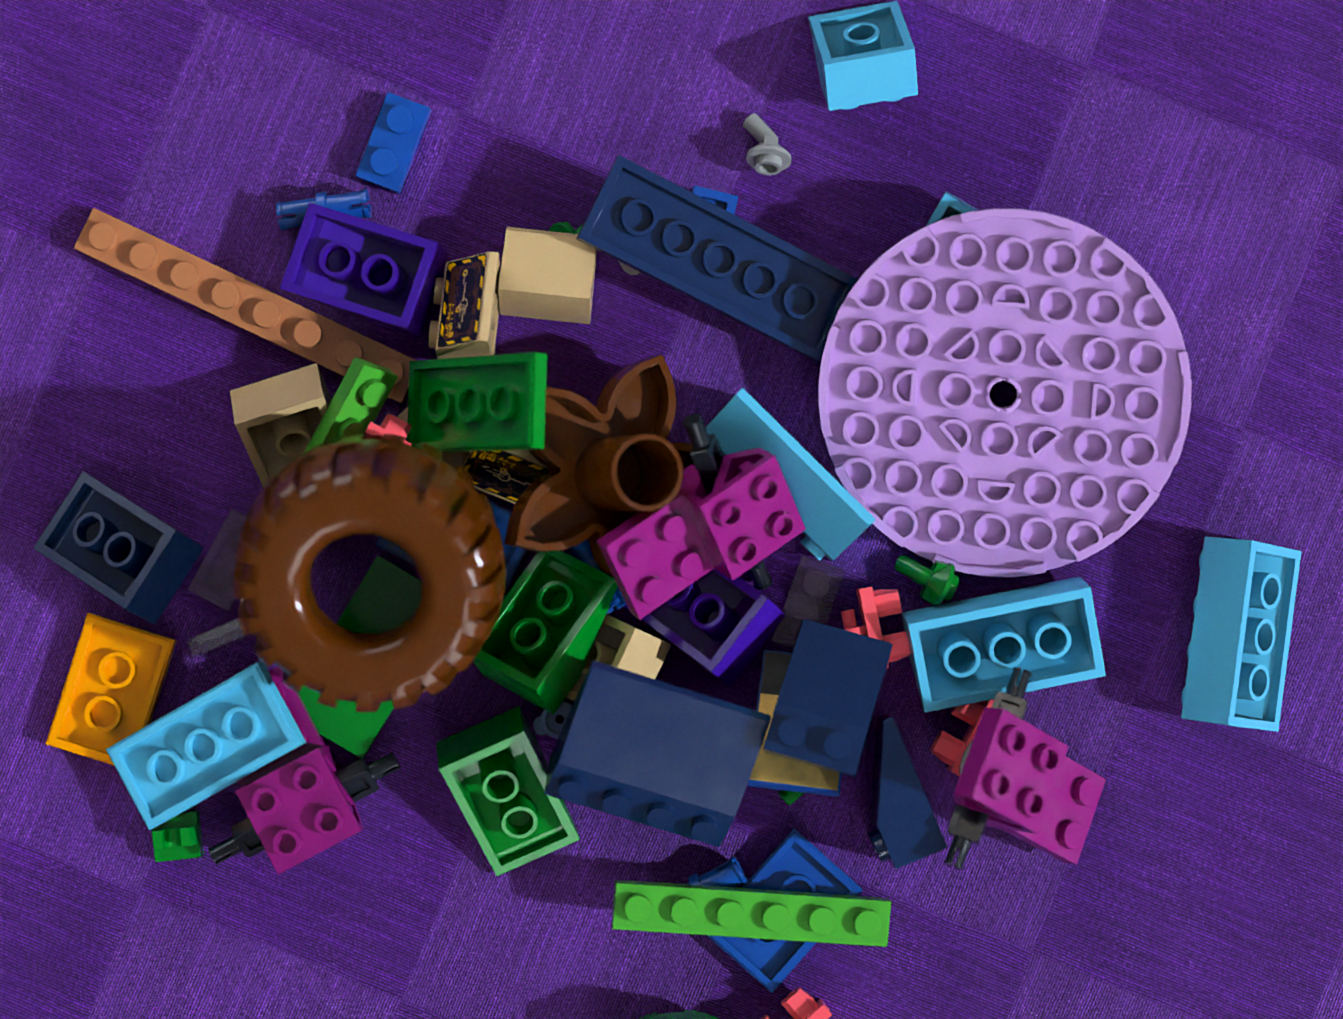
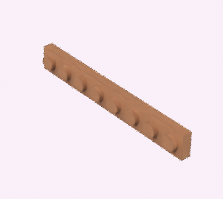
[74,208,417,405]

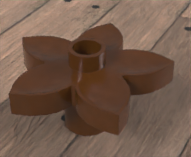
[505,354,695,587]

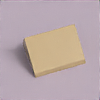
[498,227,597,324]

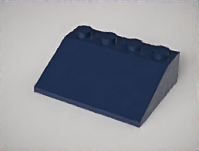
[544,660,771,847]

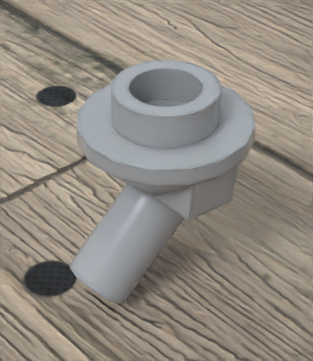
[743,113,792,175]

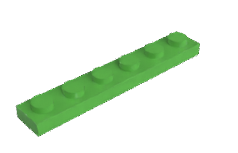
[611,879,891,947]

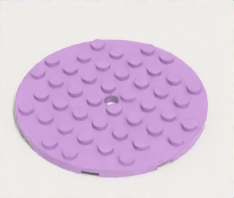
[818,208,1192,577]

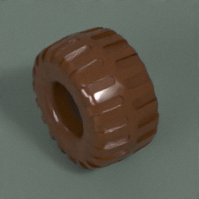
[232,433,506,712]

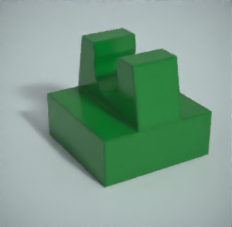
[152,810,204,862]

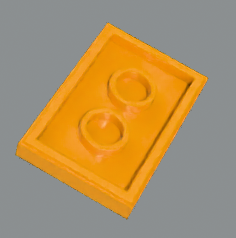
[45,613,177,765]

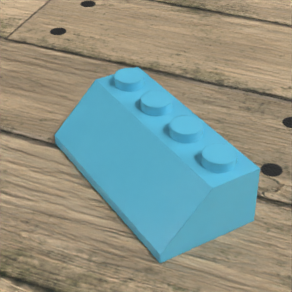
[706,388,876,561]
[1181,536,1301,732]
[901,576,1106,713]

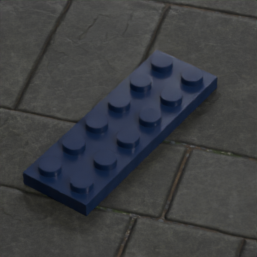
[576,155,859,363]

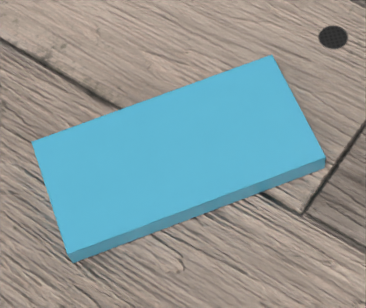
[106,661,306,830]

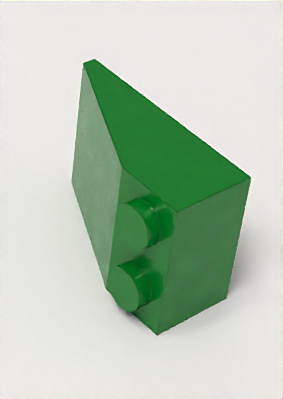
[473,550,618,715]
[436,706,580,876]

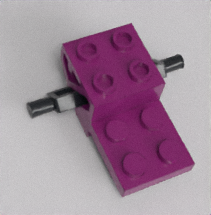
[597,414,806,619]
[208,666,401,874]
[944,667,1106,871]

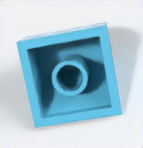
[809,1,918,111]

